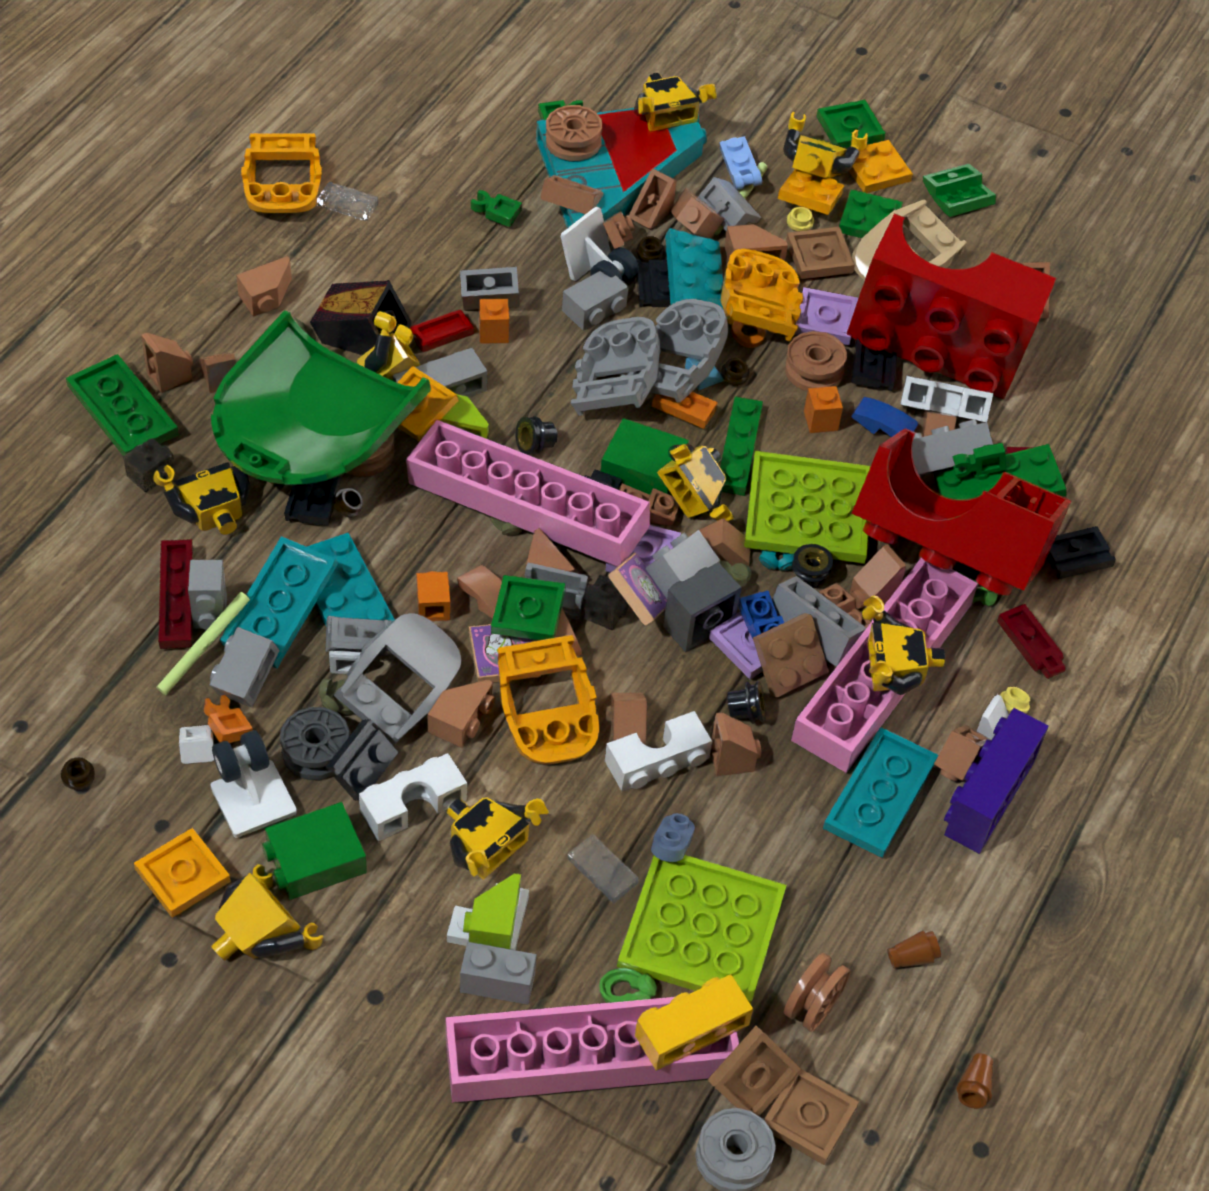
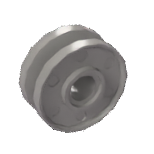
[695,1108,776,1191]

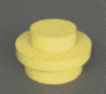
[787,207,814,231]
[1000,687,1030,714]

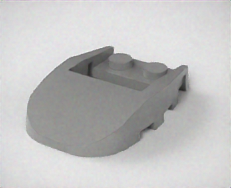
[620,299,728,403]
[571,317,660,416]
[334,613,461,746]

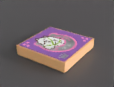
[608,553,667,626]
[469,624,541,683]

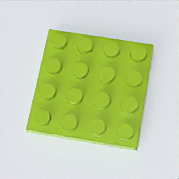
[744,451,871,563]
[617,855,787,1004]

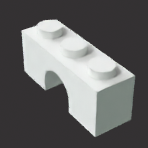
[900,375,993,422]
[605,711,712,791]
[359,753,467,841]

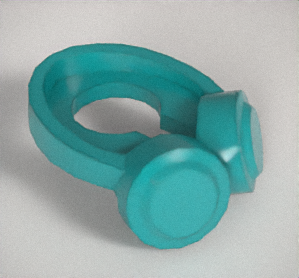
[758,550,794,571]

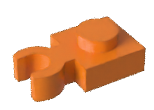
[204,695,253,743]

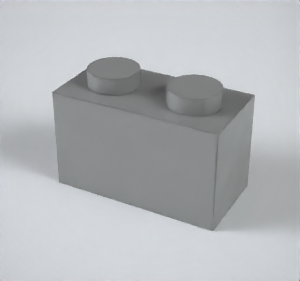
[460,267,520,310]
[562,271,628,331]
[645,530,720,598]
[188,560,227,630]
[210,627,280,707]
[460,942,537,1005]

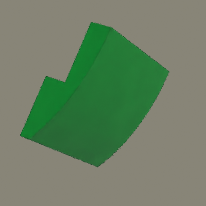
[923,164,996,217]

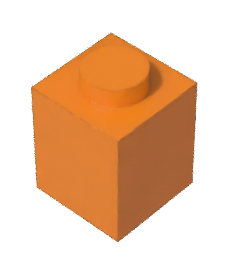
[479,299,509,344]
[804,386,843,433]
[416,571,450,621]

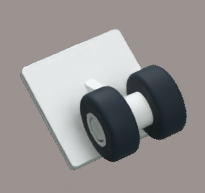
[561,207,639,281]
[210,730,297,838]

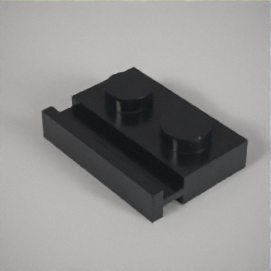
[636,260,670,307]
[851,338,897,391]
[284,475,341,526]
[1047,526,1116,579]
[326,719,398,801]

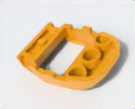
[241,133,322,213]
[720,249,803,341]
[498,635,599,764]

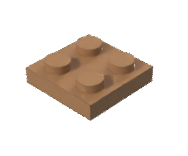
[786,227,855,279]
[753,613,829,697]
[707,1026,801,1116]
[764,1069,859,1165]

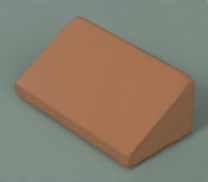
[540,175,603,214]

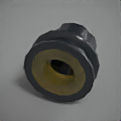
[515,416,558,455]
[792,544,833,588]
[727,681,766,724]

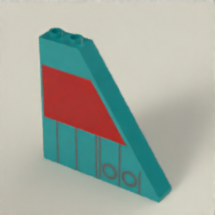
[536,108,707,228]

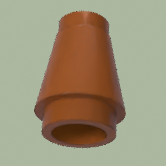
[887,930,941,969]
[957,1053,994,1109]

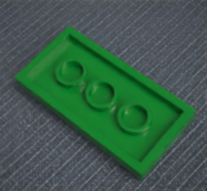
[66,354,179,460]
[934,444,1067,500]

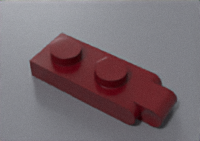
[997,604,1066,679]

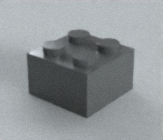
[663,562,741,652]

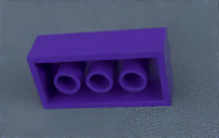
[944,708,1049,854]

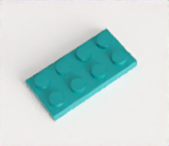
[665,228,727,319]
[307,532,395,626]
[220,536,338,669]
[823,727,939,858]

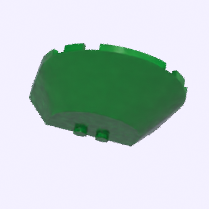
[211,310,431,485]

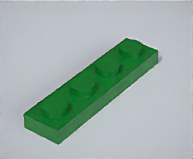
[720,396,763,496]

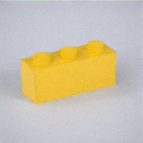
[635,974,753,1071]

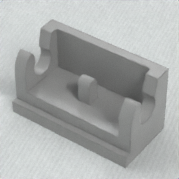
[698,177,761,231]
[525,562,588,620]
[325,616,392,656]

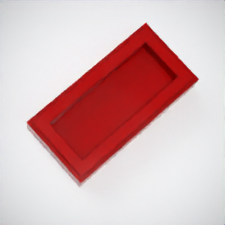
[410,309,474,352]

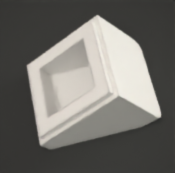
[329,651,363,674]
[977,694,1009,740]
[179,725,214,764]

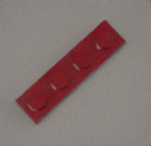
[158,539,193,649]

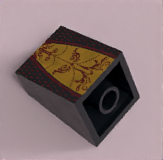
[310,280,412,355]

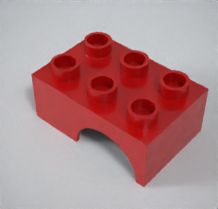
[846,213,1057,399]
[851,428,1072,595]

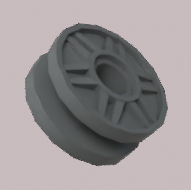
[280,707,350,780]

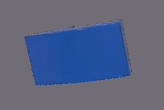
[851,397,919,437]
[738,590,784,639]

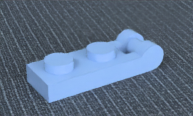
[719,136,762,190]

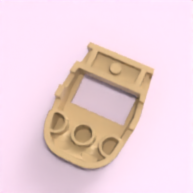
[852,199,967,281]

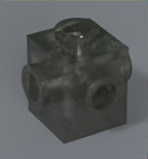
[123,438,174,493]
[583,575,629,631]

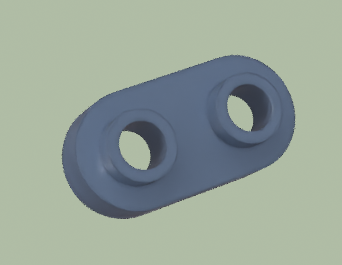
[651,813,695,862]

